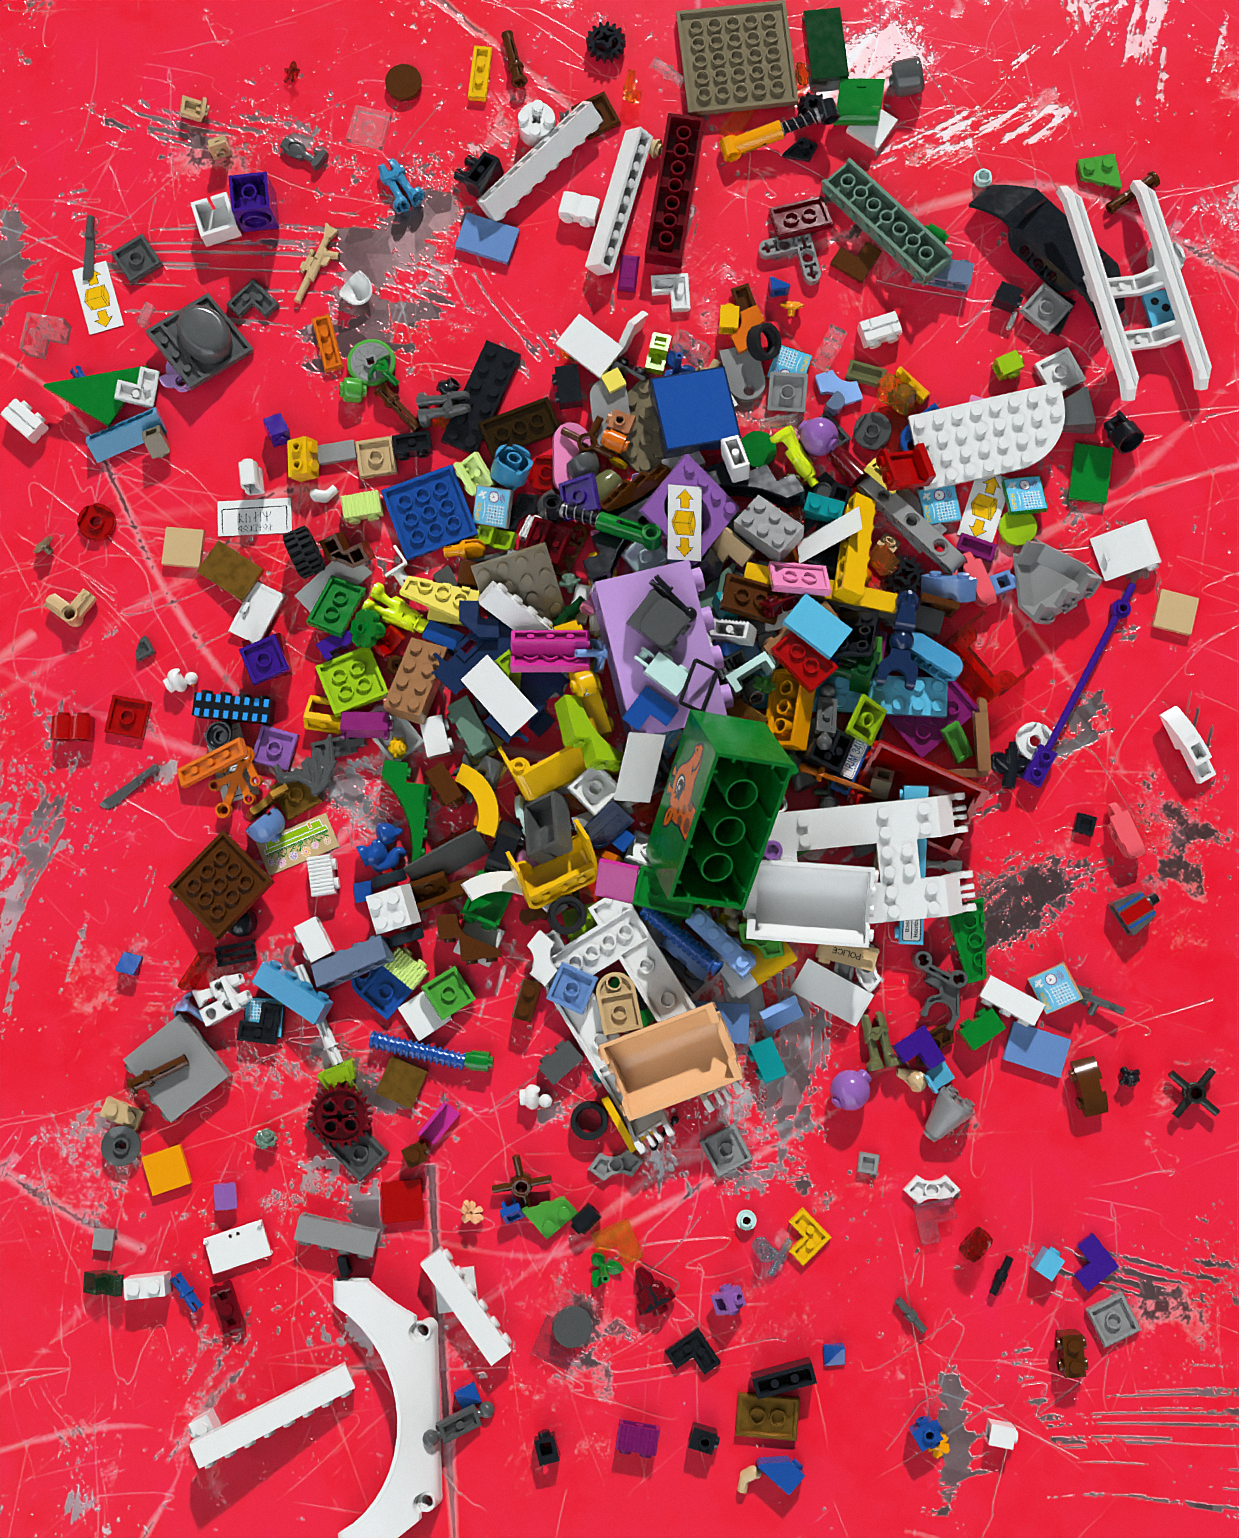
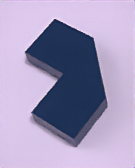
[459,600,499,640]

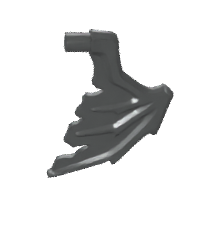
[272,734,337,796]

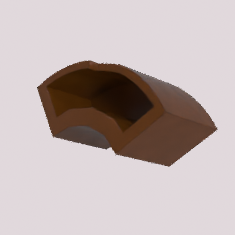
[1068,1056,1108,1117]

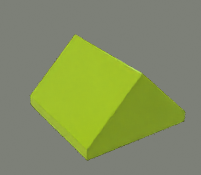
[844,694,887,746]

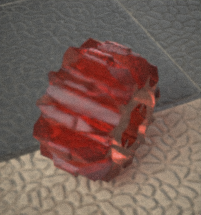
[959,1227,993,1263]

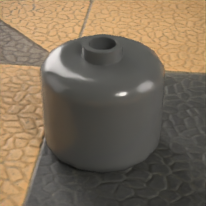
[888,56,925,98]

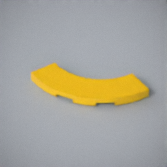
[455,763,500,838]

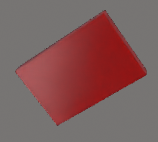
[769,631,839,694]

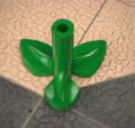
[368,354,400,387]
[591,1253,624,1288]

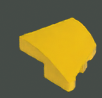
[894,366,930,405]

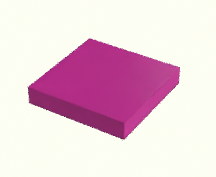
[595,858,639,903]

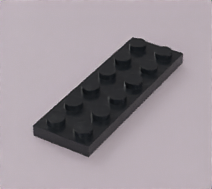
[441,340,521,455]

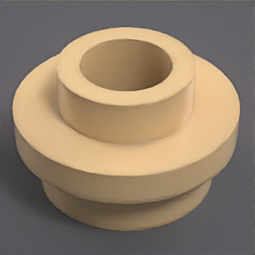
[648,139,663,159]

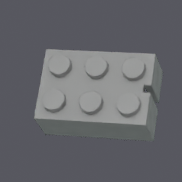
[734,495,804,562]

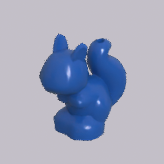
[356,822,406,874]

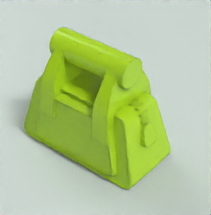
[317,1058,359,1091]

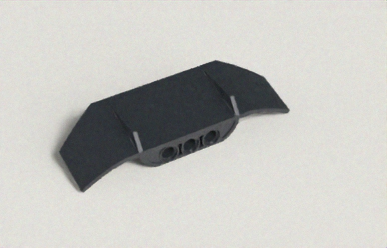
[969,185,1125,330]

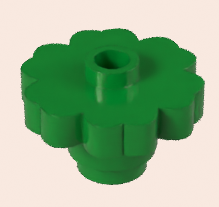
[350,609,386,648]

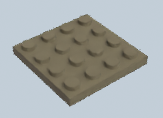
[616,379,664,473]
[471,542,565,620]

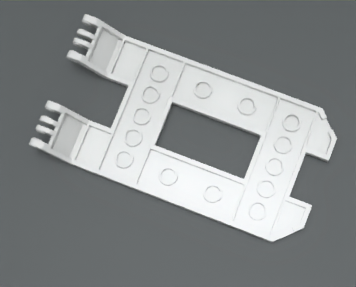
[743,792,977,924]
[532,898,744,1154]

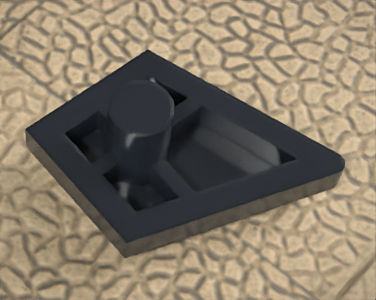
[782,137,818,162]

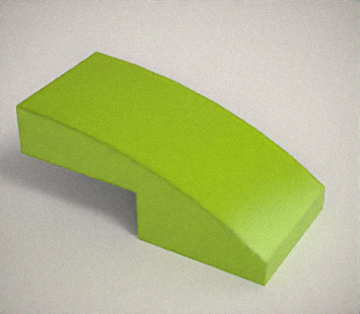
[645,332,672,375]
[474,524,518,552]

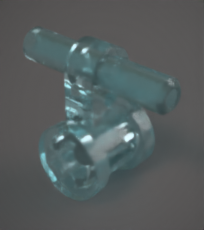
[752,1237,793,1277]

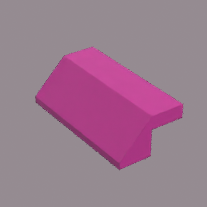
[510,630,590,672]

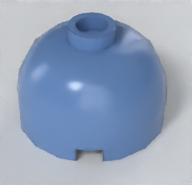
[245,806,285,843]

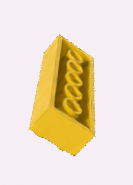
[554,620,614,739]

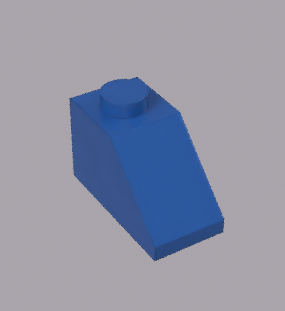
[756,1456,805,1495]

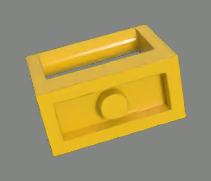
[303,695,341,734]

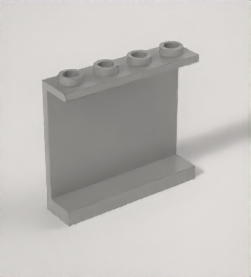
[123,1013,233,1123]

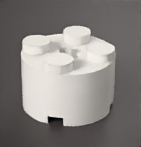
[518,100,556,147]

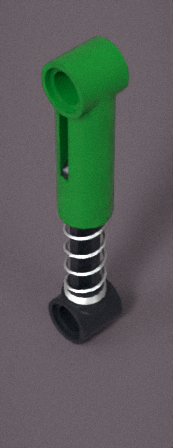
[543,493,662,551]

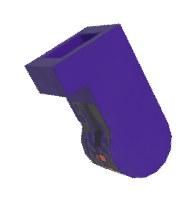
[316,630,353,662]

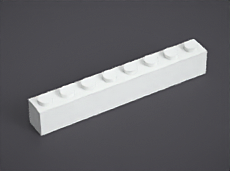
[476,101,603,221]
[585,126,653,276]
[189,1362,355,1469]

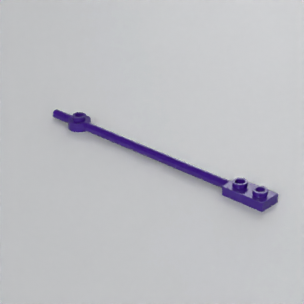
[1021,583,1136,788]

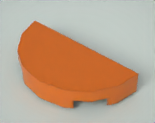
[595,848,624,863]

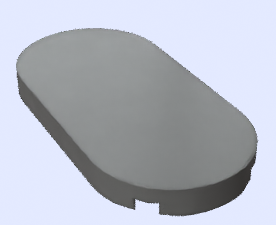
[590,379,632,453]

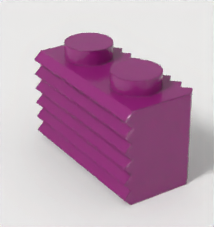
[616,1419,660,1458]

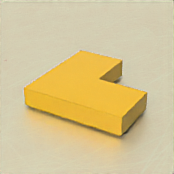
[788,1207,832,1266]

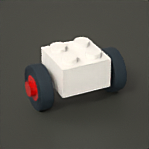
[366,869,424,948]

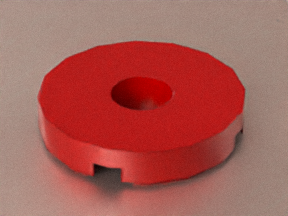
[528,455,558,493]
[77,503,117,542]

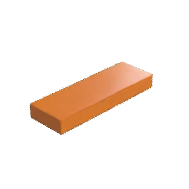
[312,314,344,373]

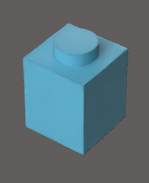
[1030,1246,1065,1281]

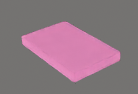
[768,561,831,596]

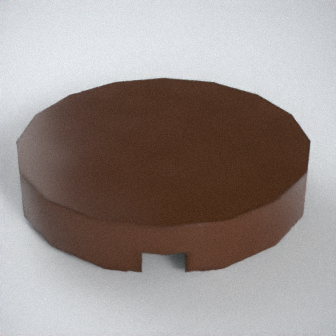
[385,64,422,101]

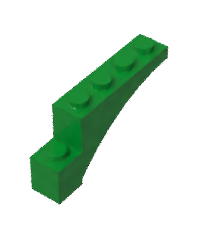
[381,760,432,863]

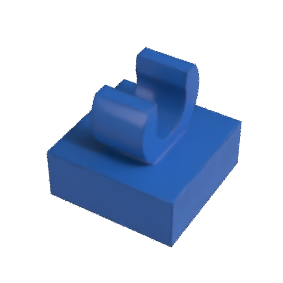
[500,1197,525,1224]

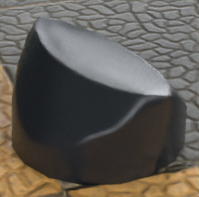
[205,721,233,750]

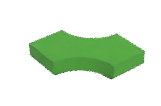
[738,921,784,959]

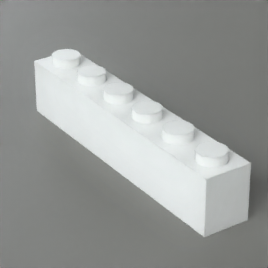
[420,1246,512,1366]

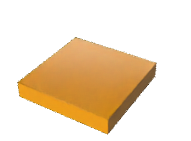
[141,1144,193,1196]

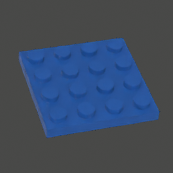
[381,464,478,561]

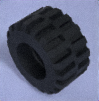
[283,525,325,579]

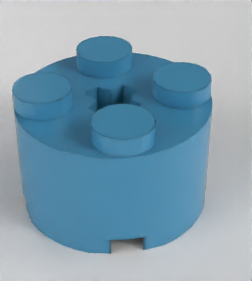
[490,444,533,490]

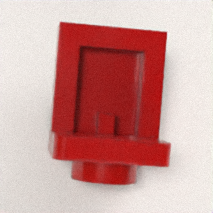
[373,625,406,657]

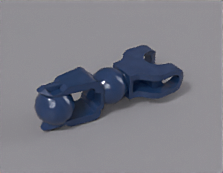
[876,590,920,691]

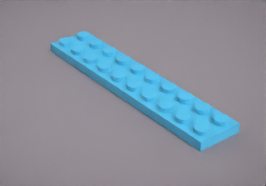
[751,670,948,718]

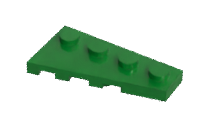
[947,897,987,984]

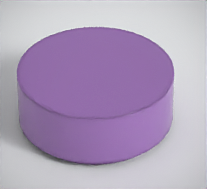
[764,840,783,860]

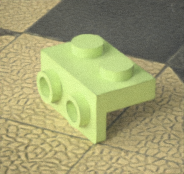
[453,452,497,496]

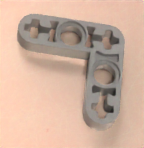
[758,234,821,285]

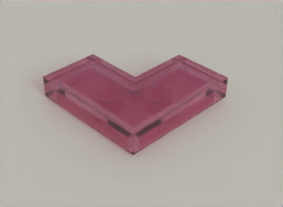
[913,1197,957,1246]
[530,1314,575,1371]

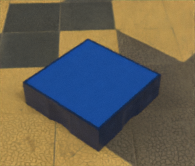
[648,366,741,459]

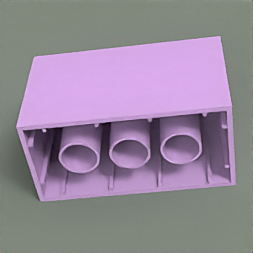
[590,560,734,739]

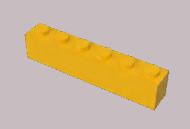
[833,492,876,605]

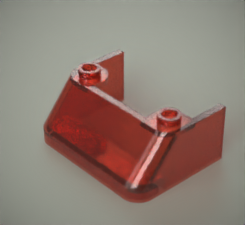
[941,610,1034,706]

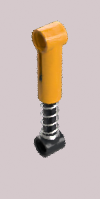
[719,97,840,162]

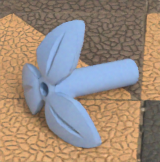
[574,638,608,672]
[173,989,208,1022]

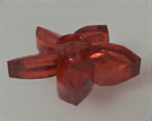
[284,61,300,83]

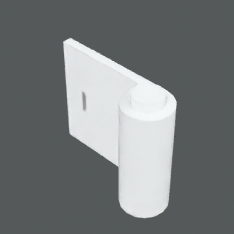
[1090,519,1162,582]

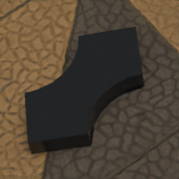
[497,493,538,532]

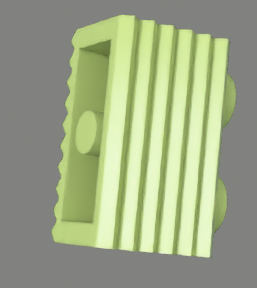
[340,490,384,524]
[383,946,430,990]

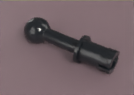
[649,574,697,623]

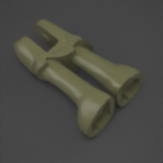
[861,1011,903,1072]

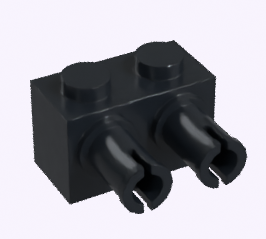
[454,151,504,199]

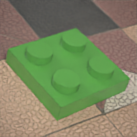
[421,966,476,1021]

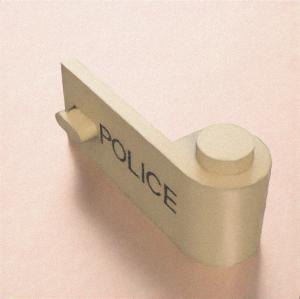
[815,944,879,972]

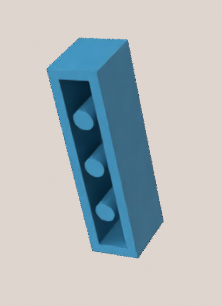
[252,960,334,1025]

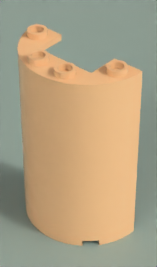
[597,1002,743,1121]

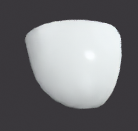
[338,270,372,305]

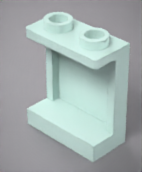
[722,651,776,699]

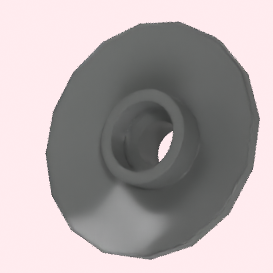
[101,1126,141,1166]

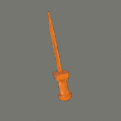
[799,762,872,793]

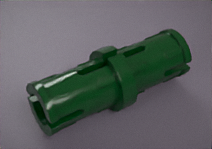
[552,596,586,626]

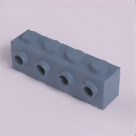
[311,935,395,990]

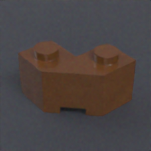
[319,531,376,568]

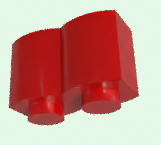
[51,712,95,742]

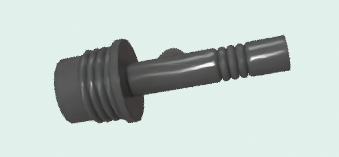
[742,673,764,705]
[814,773,839,808]
[1076,984,1125,1016]

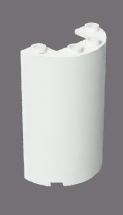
[746,859,879,948]

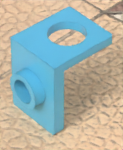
[923,1061,955,1094]

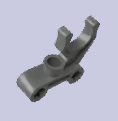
[911,951,968,1030]

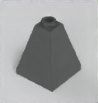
[1062,386,1096,434]

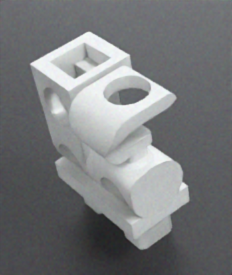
[192,973,253,1027]

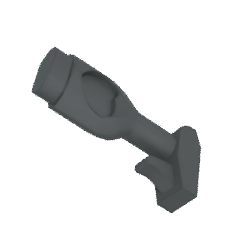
[280,136,329,171]

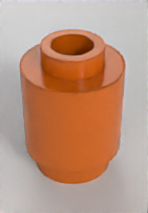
[600,429,630,454]

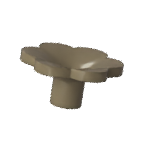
[33,536,53,555]

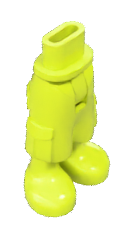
[769,425,819,487]
[362,582,429,635]

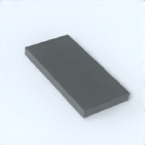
[305,1101,389,1182]

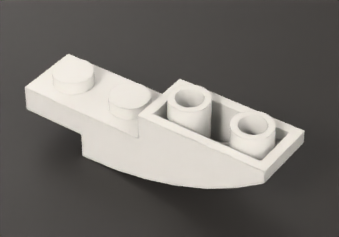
[1159,706,1216,784]

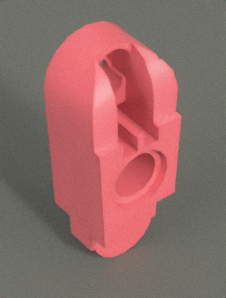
[962,552,997,607]
[1107,802,1145,859]

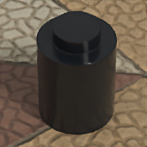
[571,1202,602,1235]

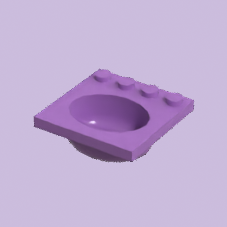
[639,454,740,565]

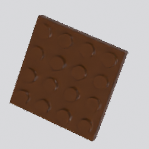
[168,830,275,940]

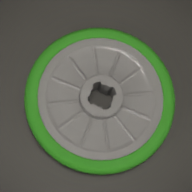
[347,339,396,386]

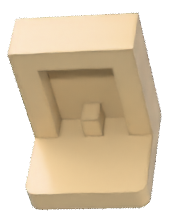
[179,95,209,122]

